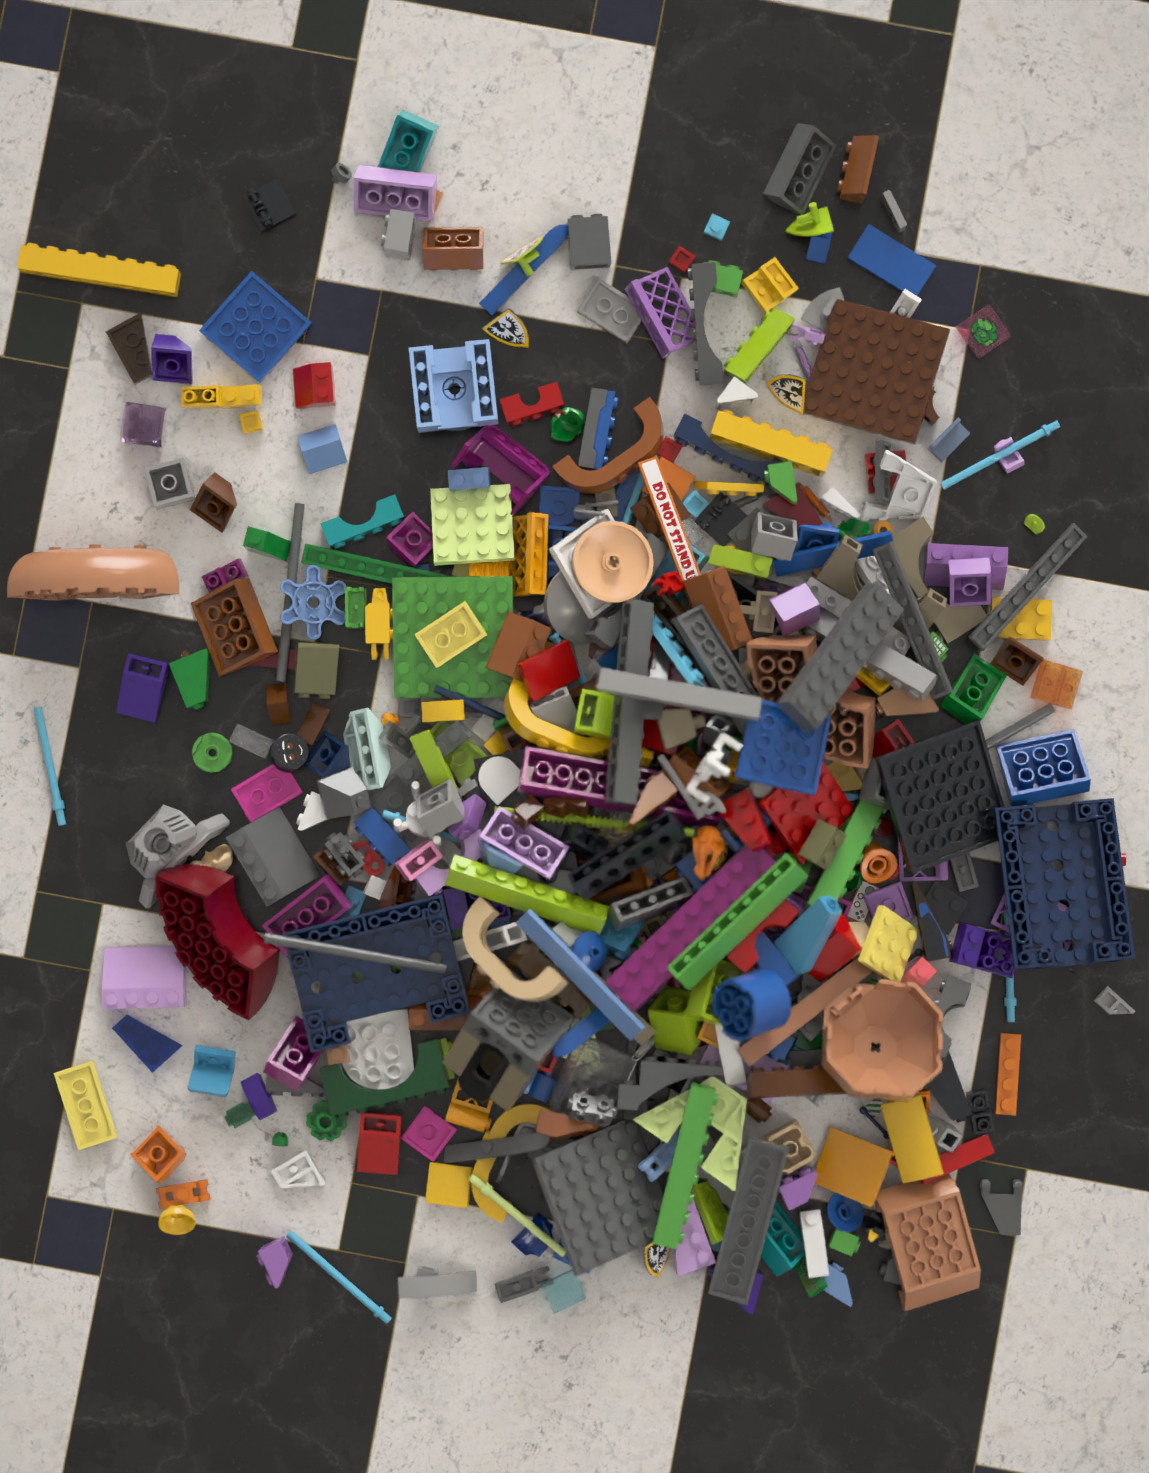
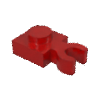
[651,571,685,596]

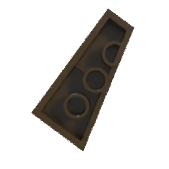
[508,941,592,1018]

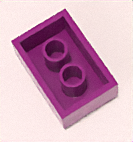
[263,1016,324,1092]

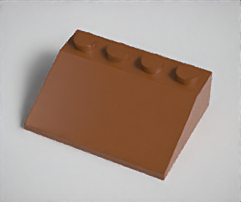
[191,578,278,677]

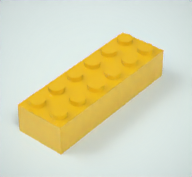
[709,409,833,478]

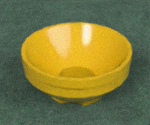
[158,1205,195,1235]

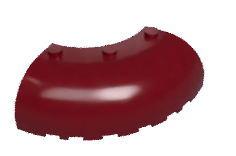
[155,864,280,1021]

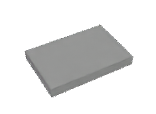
[577,278,642,344]

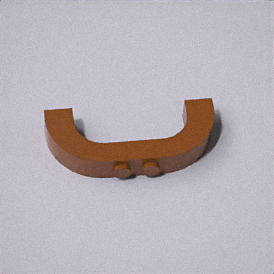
[552,397,664,494]

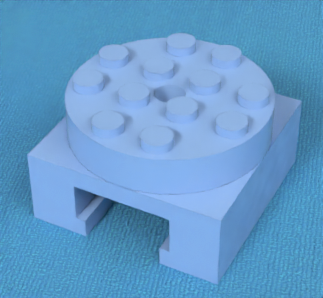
[409,339,498,433]

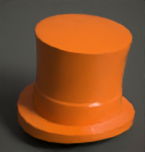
[859,840,897,883]

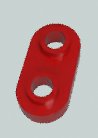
[352,841,385,876]

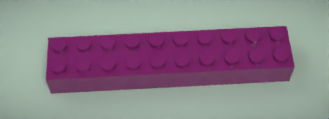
[517,746,724,828]
[605,845,776,1012]

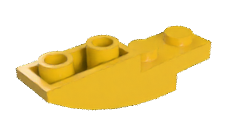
[181,385,262,409]

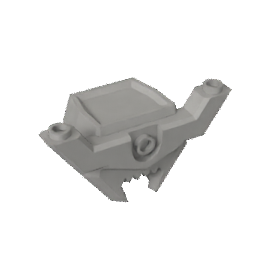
[126,804,230,908]

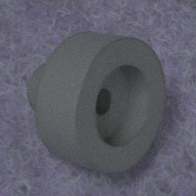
[331,163,352,184]

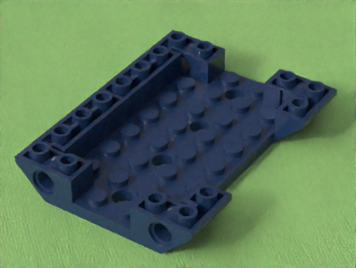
[282,894,470,1053]

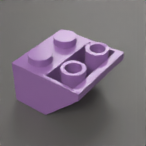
[779,1165,818,1210]
[257,1236,293,1288]

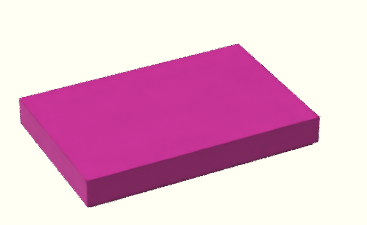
[231,764,303,823]

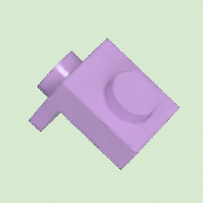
[994,437,1025,474]

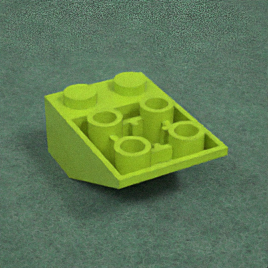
[574,689,614,739]

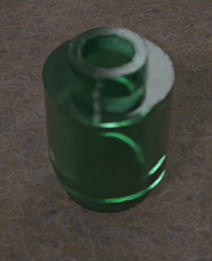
[224,1101,256,1129]

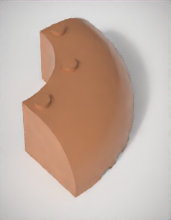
[7,544,179,601]
[747,635,876,769]

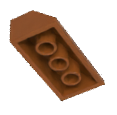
[682,566,752,650]
[409,989,491,1030]

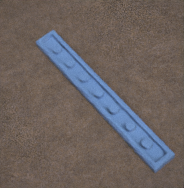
[516,909,645,1041]

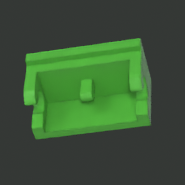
[345,587,367,629]

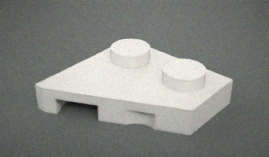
[271,1149,326,1188]

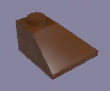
[190,472,237,533]

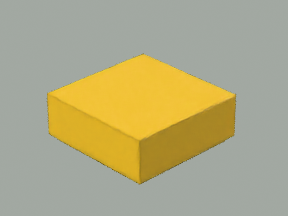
[239,410,263,434]

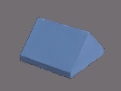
[298,424,348,474]

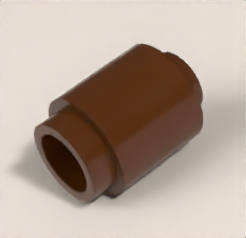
[745,1098,772,1123]

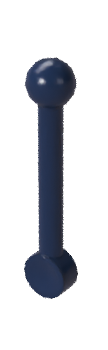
[859,1106,890,1139]

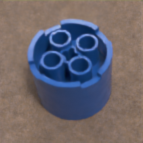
[712,969,791,1041]

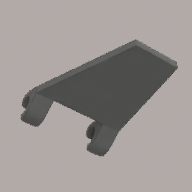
[980,1179,1023,1235]

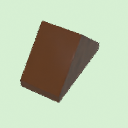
[266,683,292,726]

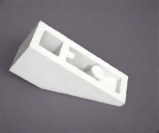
[800,1210,829,1278]

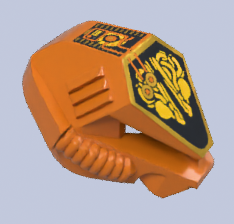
[693,825,728,881]

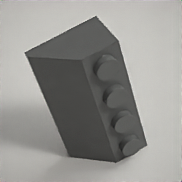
[763,123,837,215]

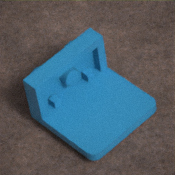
[600,914,645,962]
[188,1045,236,1097]

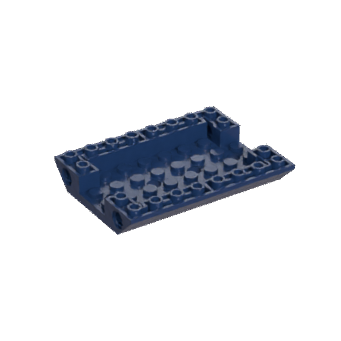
[994,798,1135,970]

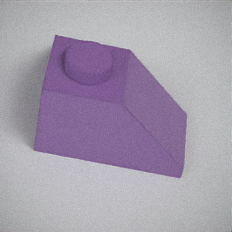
[447,794,486,842]

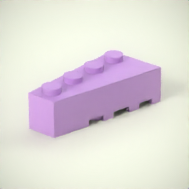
[674,1199,716,1276]

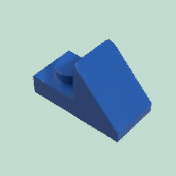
[806,224,834,264]

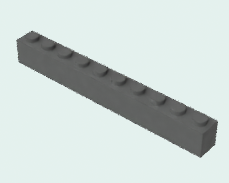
[605,599,654,806]

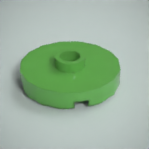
[192,733,233,773]

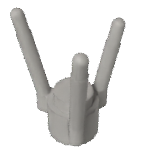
[574,500,619,524]

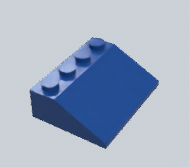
[996,729,1091,807]

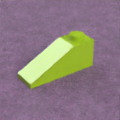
[708,544,773,580]

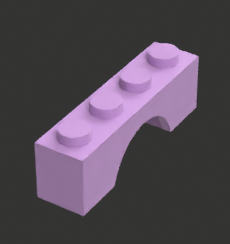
[414,828,483,897]

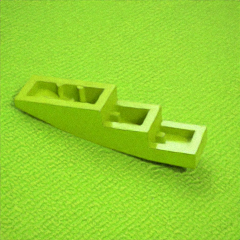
[410,730,462,800]

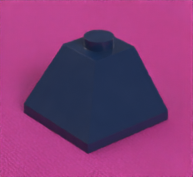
[304,731,350,778]

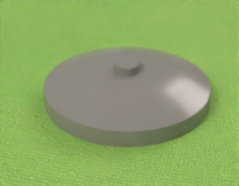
[544,570,617,644]

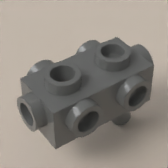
[324,832,366,878]
[567,1091,617,1128]

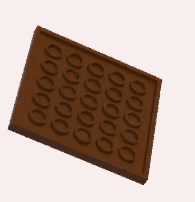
[804,299,950,445]

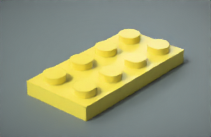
[54,1060,118,1150]

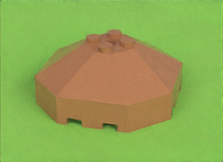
[822,979,943,1102]

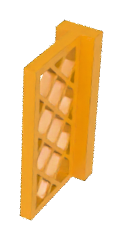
[509,512,548,597]

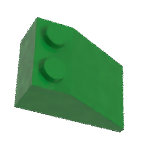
[940,653,1007,724]

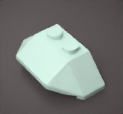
[343,708,391,790]

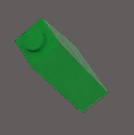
[243,526,291,562]
[169,649,210,711]

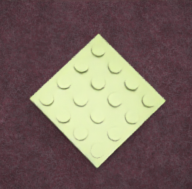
[430,484,515,566]

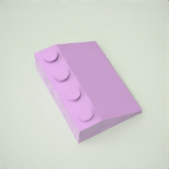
[102,946,187,1009]

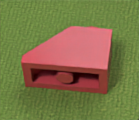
[900,956,937,988]

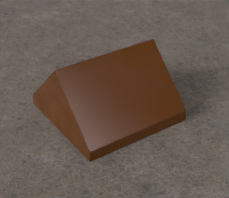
[990,636,1044,686]

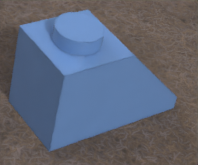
[824,1262,853,1307]

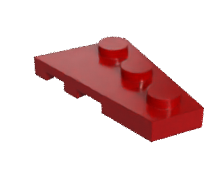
[718,788,771,852]

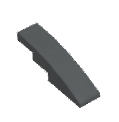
[398,697,482,718]

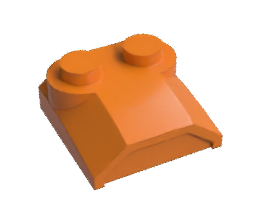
[130,1125,187,1183]

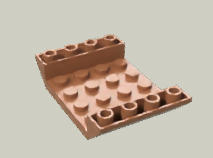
[875,1173,981,1311]

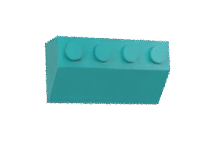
[727,1200,805,1277]

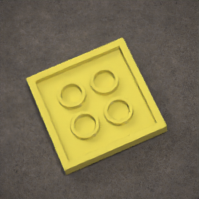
[858,905,919,983]

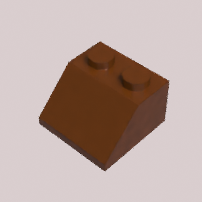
[630,482,691,538]

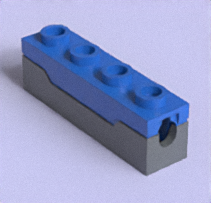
[578,388,618,471]

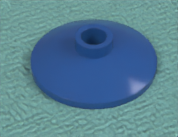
[572,931,607,972]
[827,1193,864,1232]

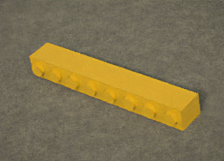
[17,243,181,297]

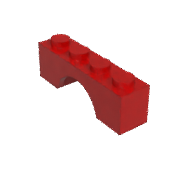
[727,899,799,974]

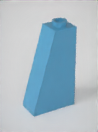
[774,895,842,975]

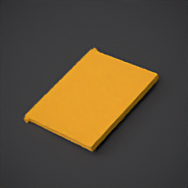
[815,1126,894,1208]

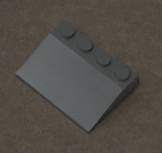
[226,807,321,907]

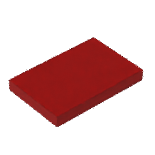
[518,640,581,702]

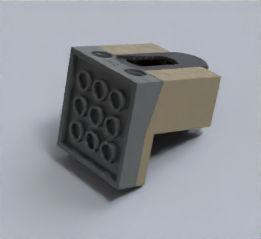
[442,969,576,1112]

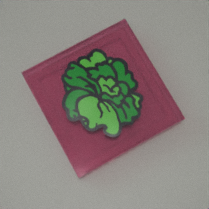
[956,304,1012,360]

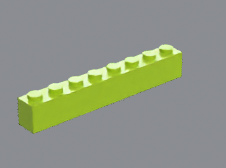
[444,855,609,935]

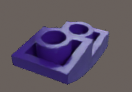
[240,1073,277,1120]

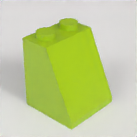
[648,986,701,1055]

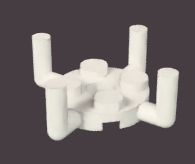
[686,733,743,804]
[394,781,441,849]

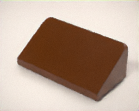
[297,702,331,746]

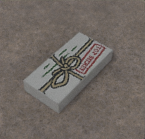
[881,190,907,233]

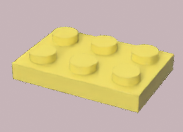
[414,601,487,668]

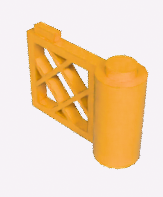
[445,1065,501,1133]

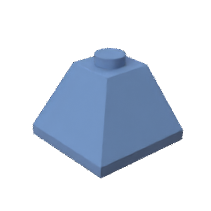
[478,838,523,874]

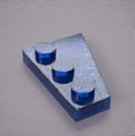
[112,1015,183,1073]

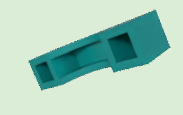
[320,494,405,549]

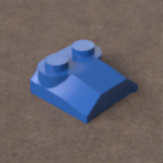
[794,523,840,552]

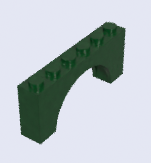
[319,1038,451,1118]

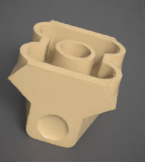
[761,1119,817,1176]

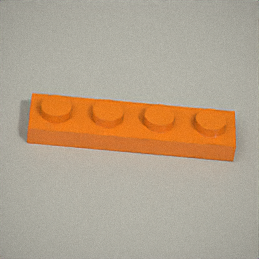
[995,1033,1021,1116]

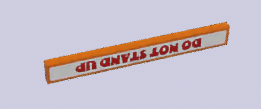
[637,456,701,609]

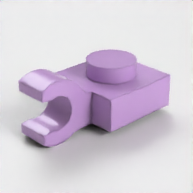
[789,323,825,345]

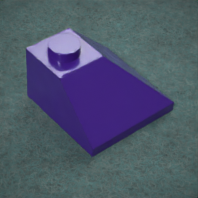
[151,334,193,384]

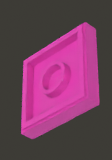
[401,1105,457,1162]

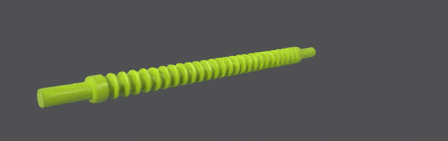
[494,806,695,837]

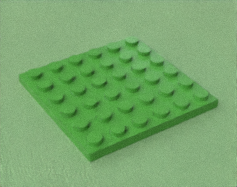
[392,576,514,698]

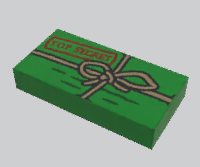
[795,1255,828,1298]

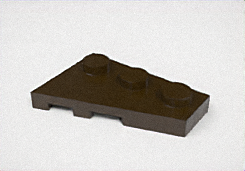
[106,313,152,385]

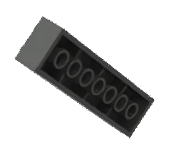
[777,582,904,732]

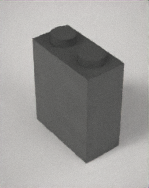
[567,213,611,270]

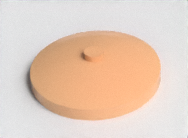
[572,521,653,603]

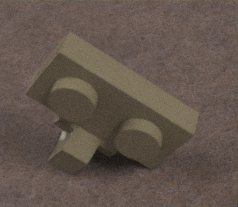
[740,590,778,633]

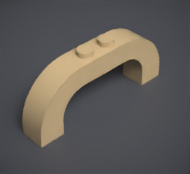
[463,896,568,1002]

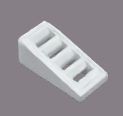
[820,487,860,520]

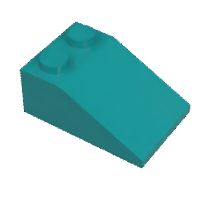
[377,110,439,172]

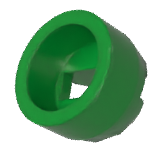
[272,1132,288,1147]

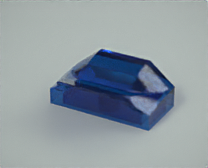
[511,1211,554,1257]

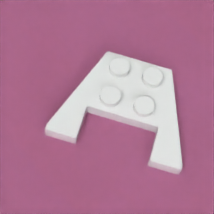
[860,450,937,522]

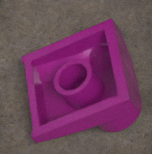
[385,512,433,567]

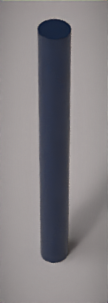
[434,685,506,720]

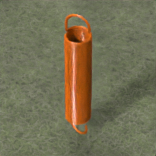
[798,482,832,521]

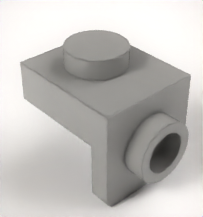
[457,777,482,799]

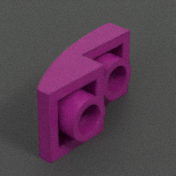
[202,559,249,593]

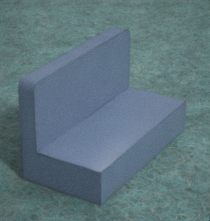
[928,417,971,463]

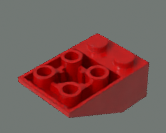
[357,1111,403,1175]

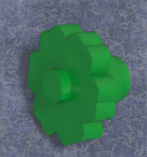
[306,1100,348,1141]

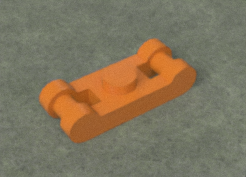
[156,1179,211,1209]

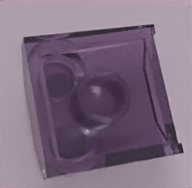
[120,402,166,448]

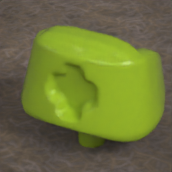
[1024,514,1045,534]

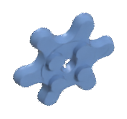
[280,565,346,640]

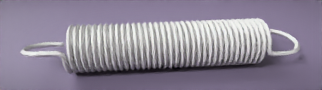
[632,1035,655,1061]

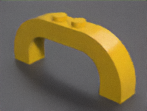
[504,678,610,759]
[471,1103,553,1223]

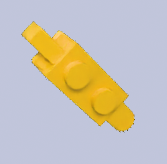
[365,588,393,660]

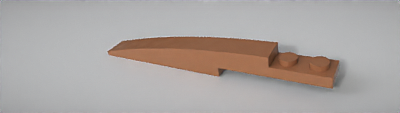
[737,957,873,1067]

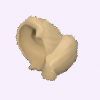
[191,844,234,872]

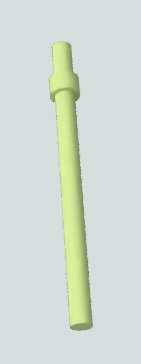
[468,1173,566,1257]

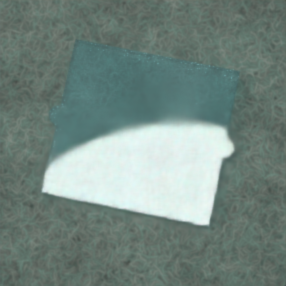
[542,1269,586,1314]

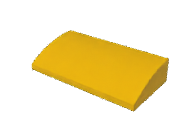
[880,1093,944,1183]

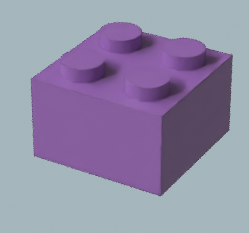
[948,558,991,606]

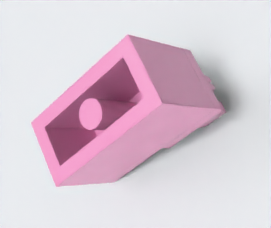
[394,840,443,881]

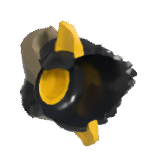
[862,1209,891,1249]

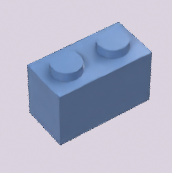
[448,467,491,490]

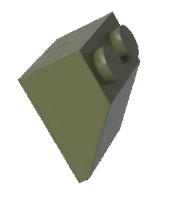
[799,819,846,870]

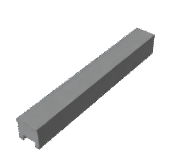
[596,668,762,721]

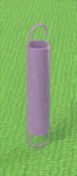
[793,340,812,381]

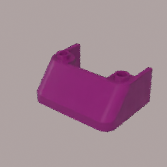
[450,425,550,516]

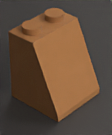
[875,688,939,718]

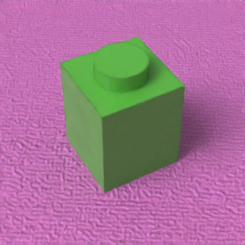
[827,1227,861,1256]

